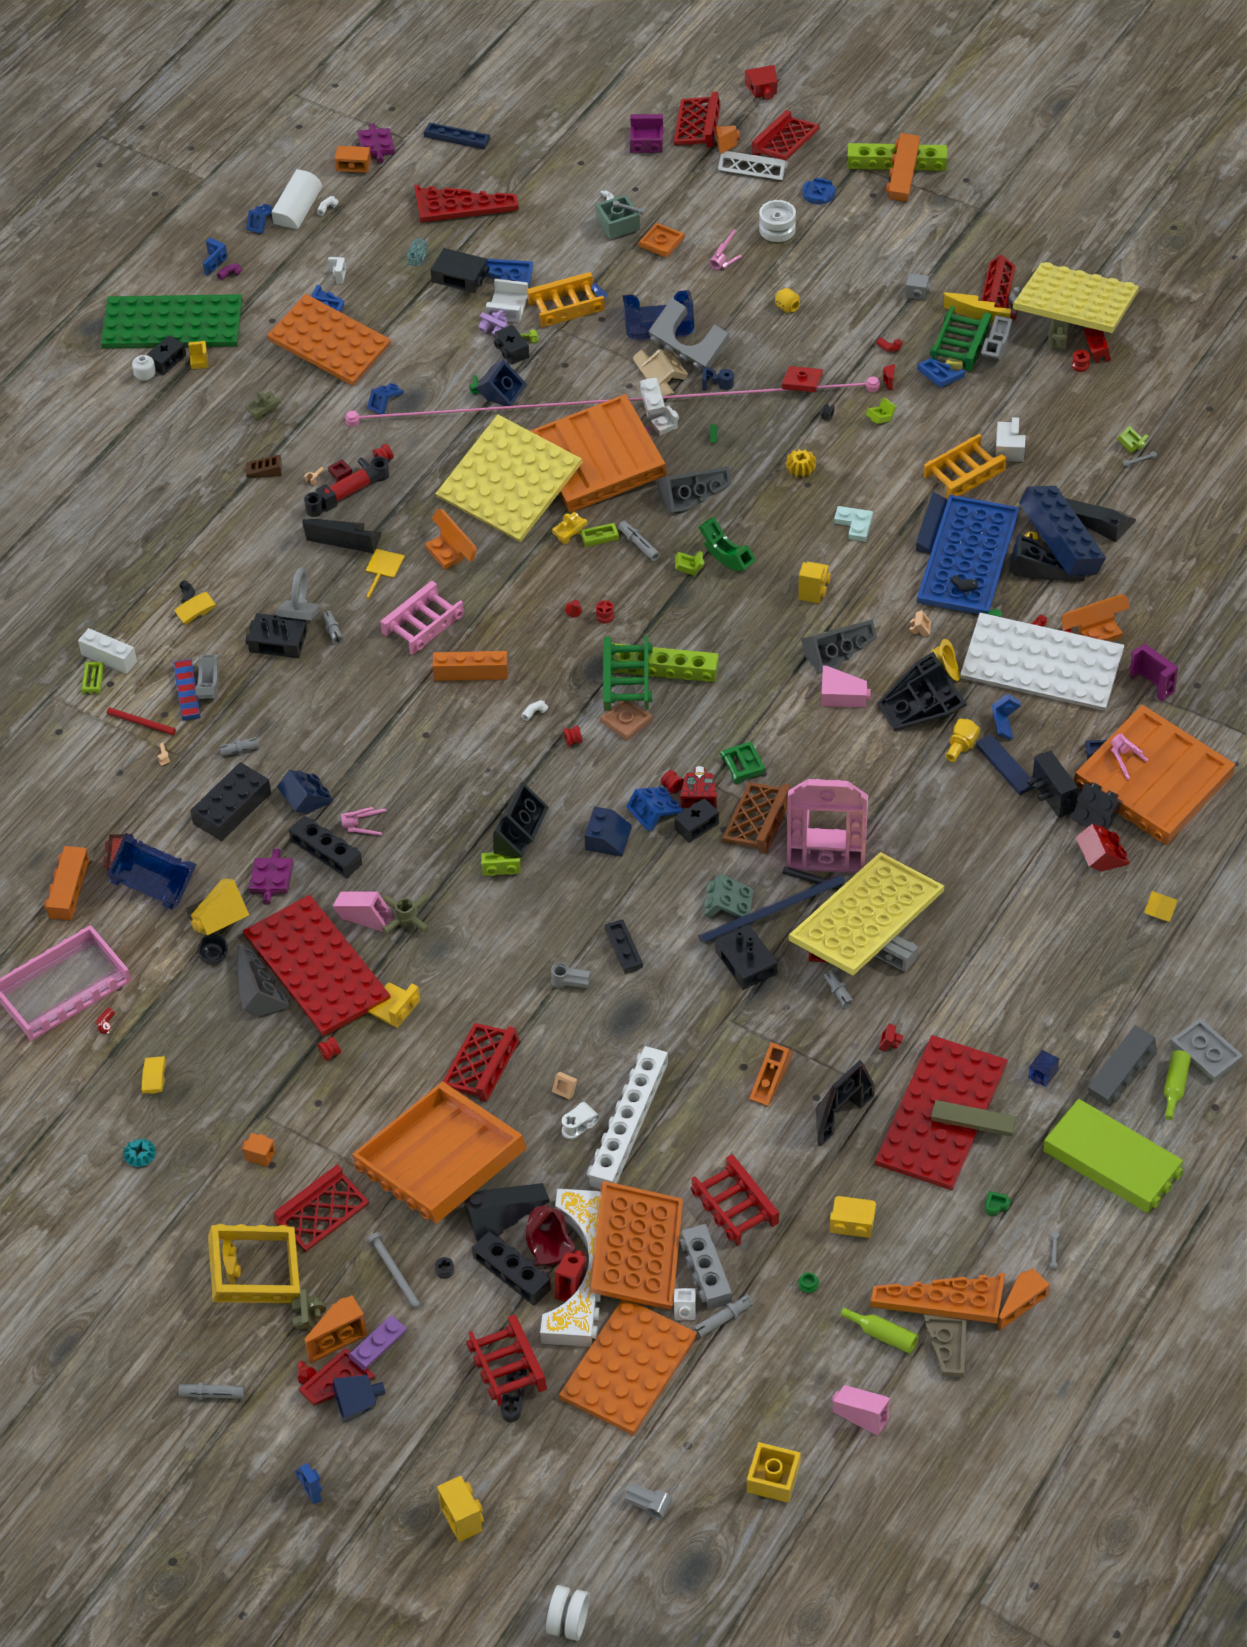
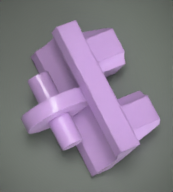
[478,310,508,338]

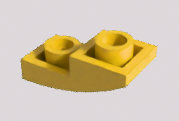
[174,592,217,625]
[142,1056,166,1094]
[222,1240,241,1285]

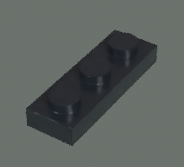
[605,919,643,974]

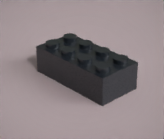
[190,762,271,842]

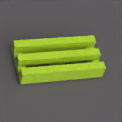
[580,523,619,547]
[81,662,104,694]

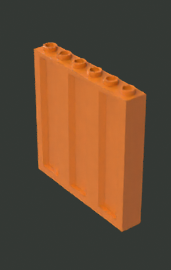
[530,394,667,513]
[1074,705,1236,845]
[352,1081,527,1224]

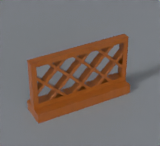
[722,782,791,854]

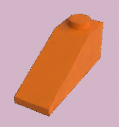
[716,126,740,153]
[749,1042,794,1106]
[998,1268,1050,1330]

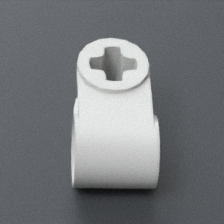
[562,1102,600,1140]

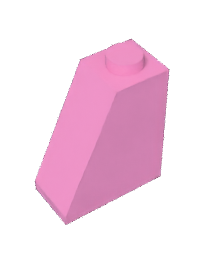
[821,666,871,707]
[333,892,395,932]
[832,1385,890,1436]

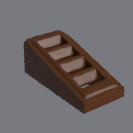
[246,455,282,477]

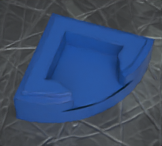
[591,283,607,300]

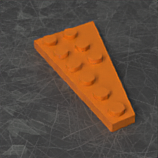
[870,1273,1005,1324]

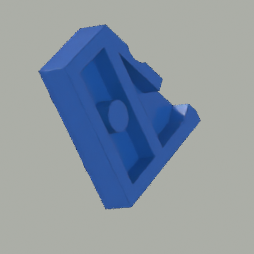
[917,358,966,388]

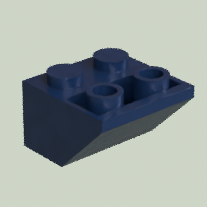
[277,770,334,814]

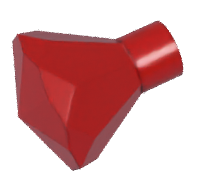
[565,600,582,618]
[297,1361,316,1384]

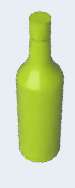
[1164,1050,1191,1120]
[840,1308,919,1354]

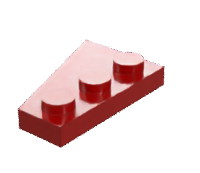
[299,1347,376,1406]

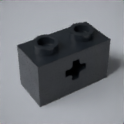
[494,325,530,365]
[147,336,186,375]
[675,798,719,843]

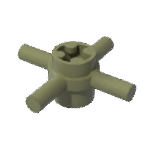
[382,893,429,934]

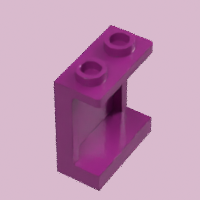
[630,114,663,153]
[1129,643,1178,702]

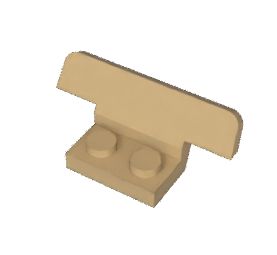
[633,349,688,400]

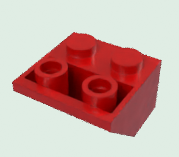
[1076,823,1130,872]

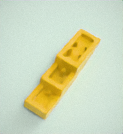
[944,292,1011,324]

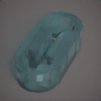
[407,238,428,266]

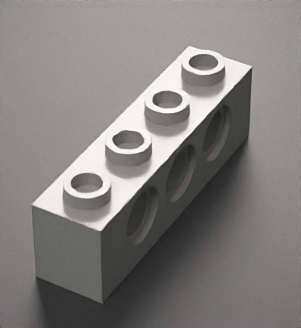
[679,1224,732,1310]

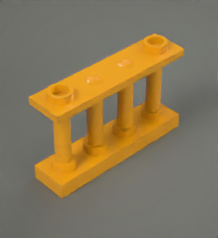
[527,272,605,328]
[923,434,1007,499]

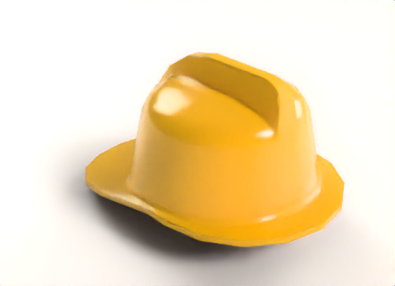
[931,639,960,681]

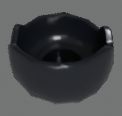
[198,933,228,965]

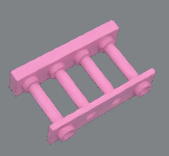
[380,581,464,655]

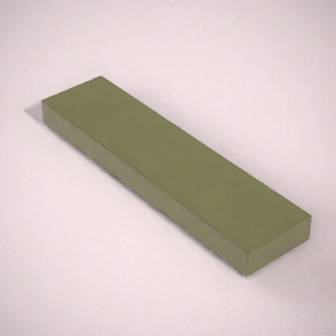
[931,1100,1016,1137]

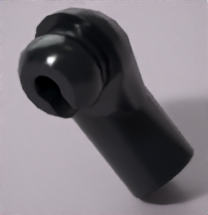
[950,575,978,592]

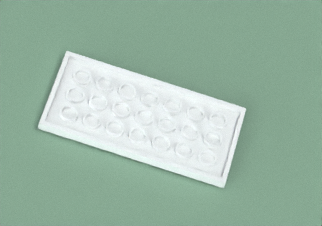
[960,613,1124,711]

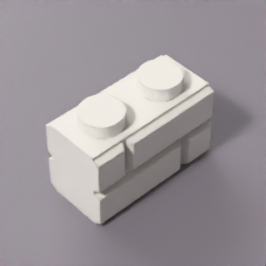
[640,378,665,420]

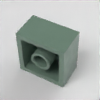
[596,194,640,239]

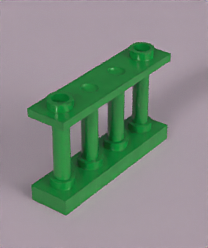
[930,305,991,372]
[603,636,653,711]

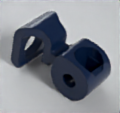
[702,367,734,391]

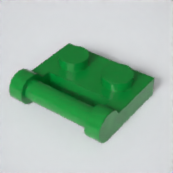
[720,741,765,784]

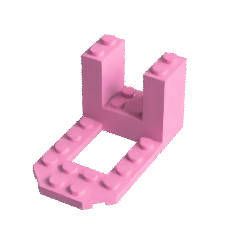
[787,779,868,873]

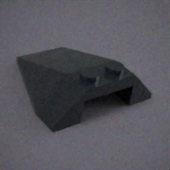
[877,652,967,731]
[815,1060,875,1146]

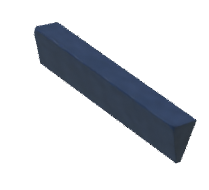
[916,492,948,554]

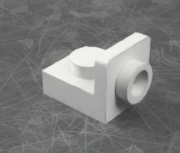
[328,257,346,284]
[651,406,679,436]
[674,1288,696,1320]

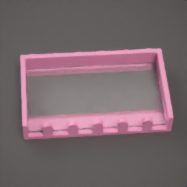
[0,925,131,1041]

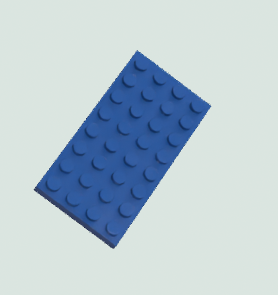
[917,495,1020,614]

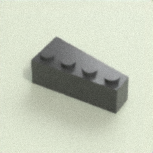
[1088,1025,1157,1107]

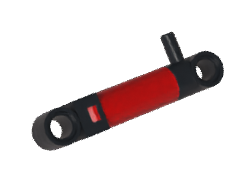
[304,456,389,517]

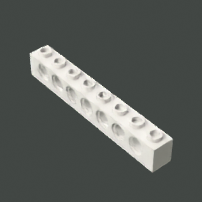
[587,1046,668,1189]

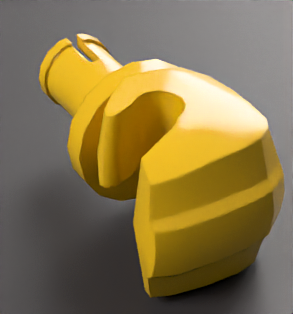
[945,718,980,762]

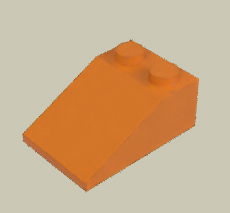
[304,1295,367,1364]

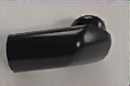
[179,580,195,604]

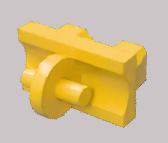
[552,512,587,545]

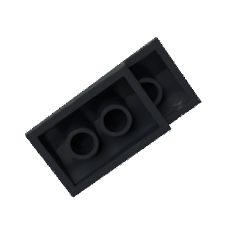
[302,519,381,554]
[493,781,549,858]

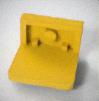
[368,983,421,1028]
[830,1196,876,1238]

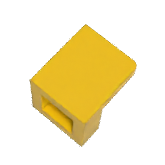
[188,341,209,369]
[1144,891,1178,922]

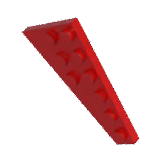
[414,185,519,223]

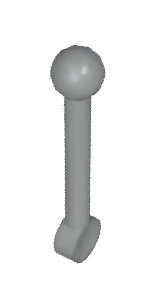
[613,200,645,215]
[1123,451,1157,467]
[1050,1231,1060,1270]

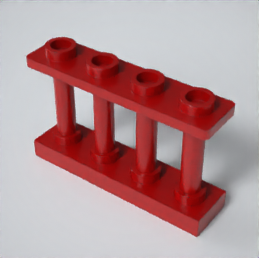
[690,1154,779,1246]
[466,1314,547,1407]

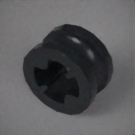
[821,403,835,421]
[435,1257,454,1279]

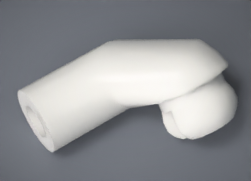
[316,196,338,216]
[521,700,548,721]

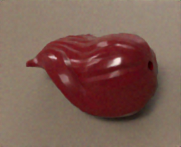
[526,1205,576,1266]

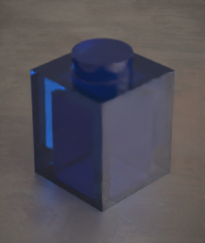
[1028,1050,1059,1087]

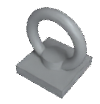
[276,567,321,620]

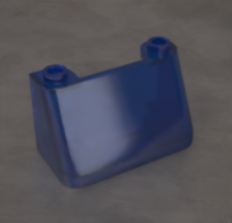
[622,290,694,339]
[106,833,197,910]

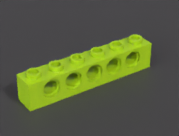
[847,143,947,171]
[612,643,719,682]

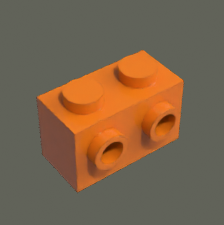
[335,146,371,173]

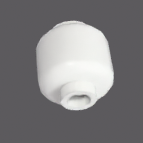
[132,355,156,381]

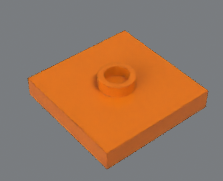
[638,222,685,258]

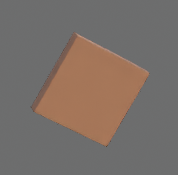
[600,701,653,741]

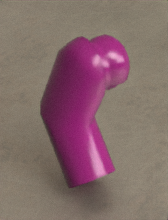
[217,263,242,280]

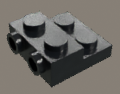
[1071,782,1123,830]

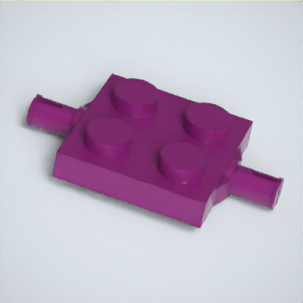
[357,123,395,164]
[249,848,294,905]

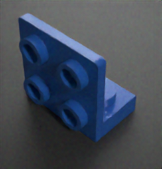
[626,787,684,831]

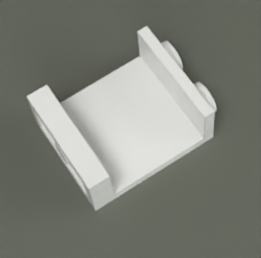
[486,279,528,323]

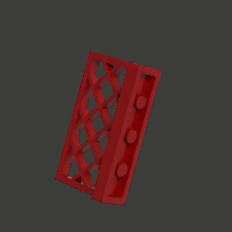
[674,92,721,148]
[752,110,820,161]
[443,1023,520,1102]
[273,1164,369,1253]

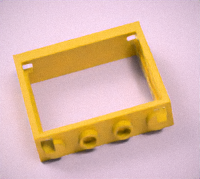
[208,1224,300,1303]

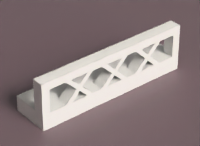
[718,151,788,180]

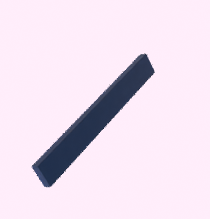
[698,875,845,942]

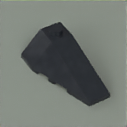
[1066,498,1136,542]
[1009,534,1085,582]
[464,1183,550,1242]

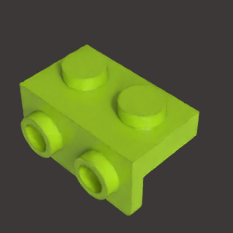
[481,852,521,876]

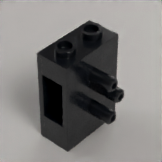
[431,248,490,293]
[245,613,308,658]
[1027,750,1078,818]
[715,924,777,990]

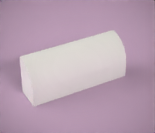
[272,169,322,229]

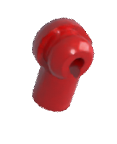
[876,337,903,352]
[96,1007,115,1034]

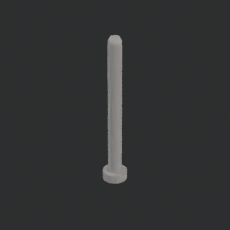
[367,1232,420,1309]

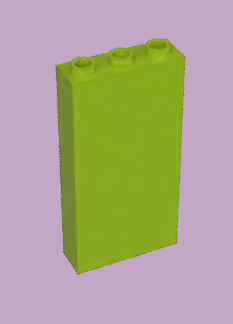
[1043,1099,1184,1213]

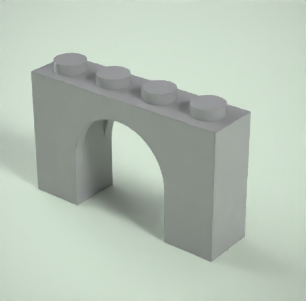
[648,299,730,371]

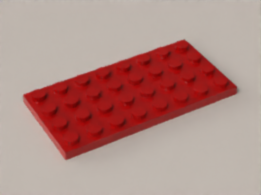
[243,895,391,1037]
[875,1035,1008,1191]

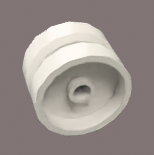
[759,200,796,242]
[546,1585,590,1641]

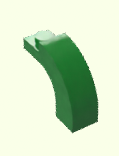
[698,517,756,571]

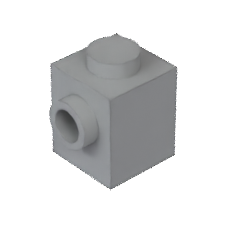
[905,273,932,300]

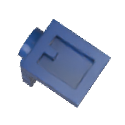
[246,204,274,233]
[203,238,228,276]
[367,383,404,415]
[991,694,1021,740]

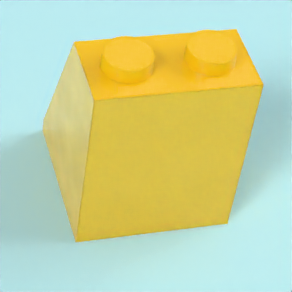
[191,878,249,935]

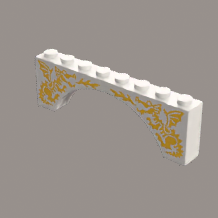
[540,1189,601,1347]

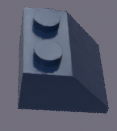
[476,359,526,406]
[585,806,632,857]

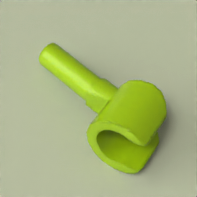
[520,330,539,343]

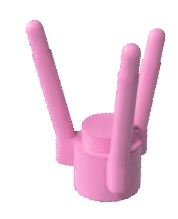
[709,229,742,270]
[1111,734,1148,780]
[341,807,386,836]

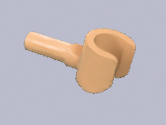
[305,467,324,485]
[157,743,170,766]

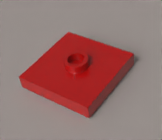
[782,366,823,392]

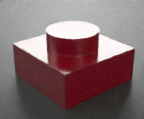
[328,459,353,481]

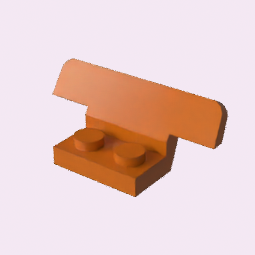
[425,509,477,570]
[1062,594,1130,642]

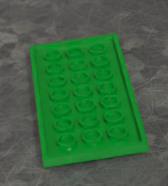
[101,294,243,349]

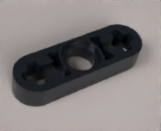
[501,1368,527,1422]

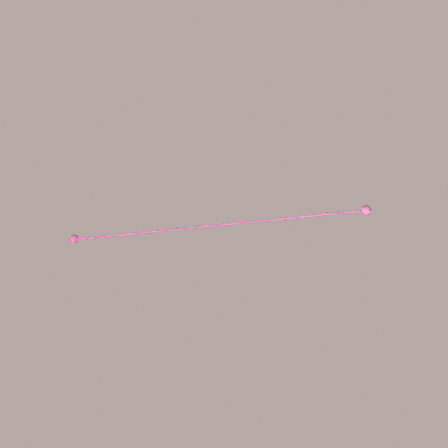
[345,377,880,427]

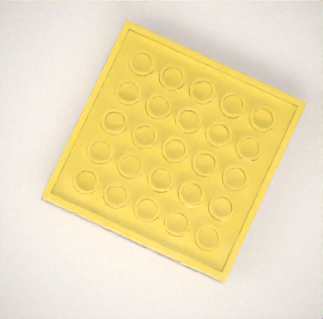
[1013,262,1139,333]
[435,415,583,543]

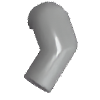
[1009,287,1022,305]

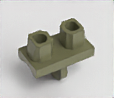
[1048,318,1068,349]
[245,391,281,421]
[291,1289,326,1332]

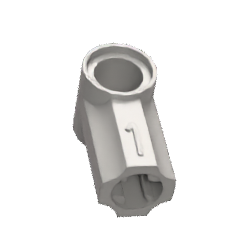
[551,963,591,989]
[625,1483,672,1520]

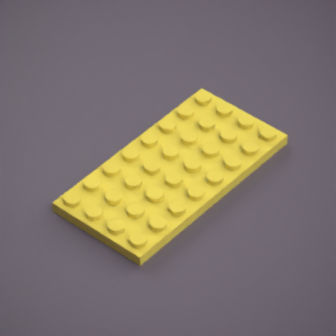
[789,852,944,976]

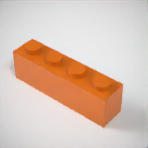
[886,133,920,202]
[432,651,508,681]
[44,846,89,921]

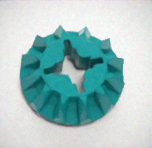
[123,1138,156,1167]

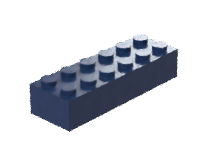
[1019,485,1106,575]

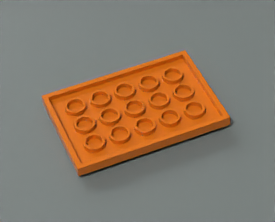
[267,294,391,386]
[589,1181,683,1310]
[559,1300,697,1436]

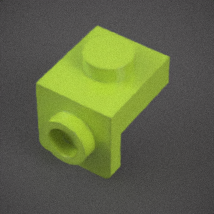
[865,398,897,424]
[1117,426,1149,454]
[675,551,704,576]

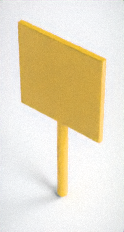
[365,549,405,599]

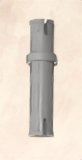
[618,520,660,562]
[693,1294,753,1338]
[179,1382,245,1400]

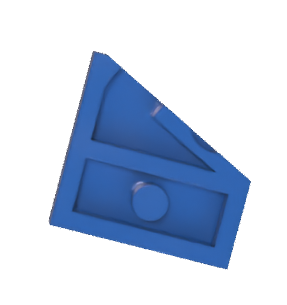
[311,285,345,312]
[295,1463,323,1504]

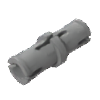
[322,611,344,645]
[219,737,259,757]
[824,970,854,1008]

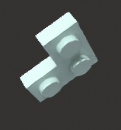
[834,506,873,542]

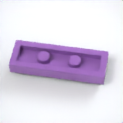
[348,1315,407,1371]

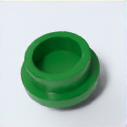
[798,1272,819,1293]

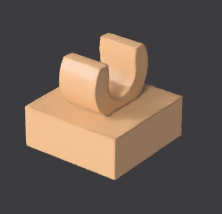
[909,610,931,637]
[552,1072,577,1100]

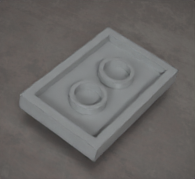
[1171,1018,1243,1082]

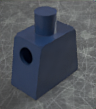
[331,1375,386,1423]

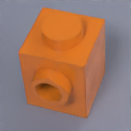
[242,1133,276,1167]

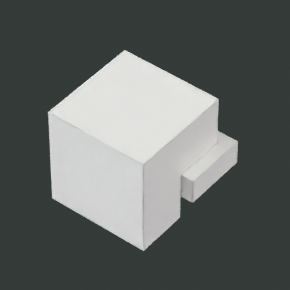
[995,417,1026,462]

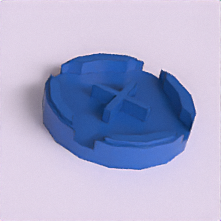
[802,178,836,205]

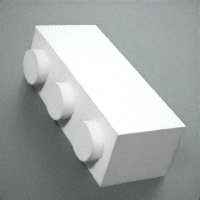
[78,628,137,674]

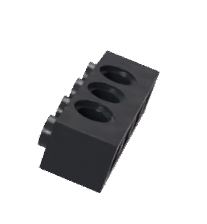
[289,815,362,878]
[472,1231,551,1306]

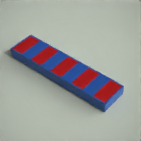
[173,659,201,721]

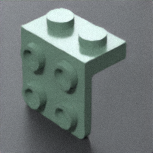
[704,874,753,918]

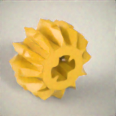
[786,448,816,478]

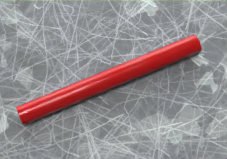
[107,707,176,735]

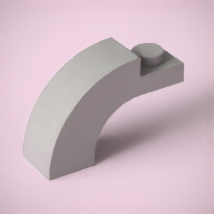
[981,316,1013,360]
[195,654,219,699]

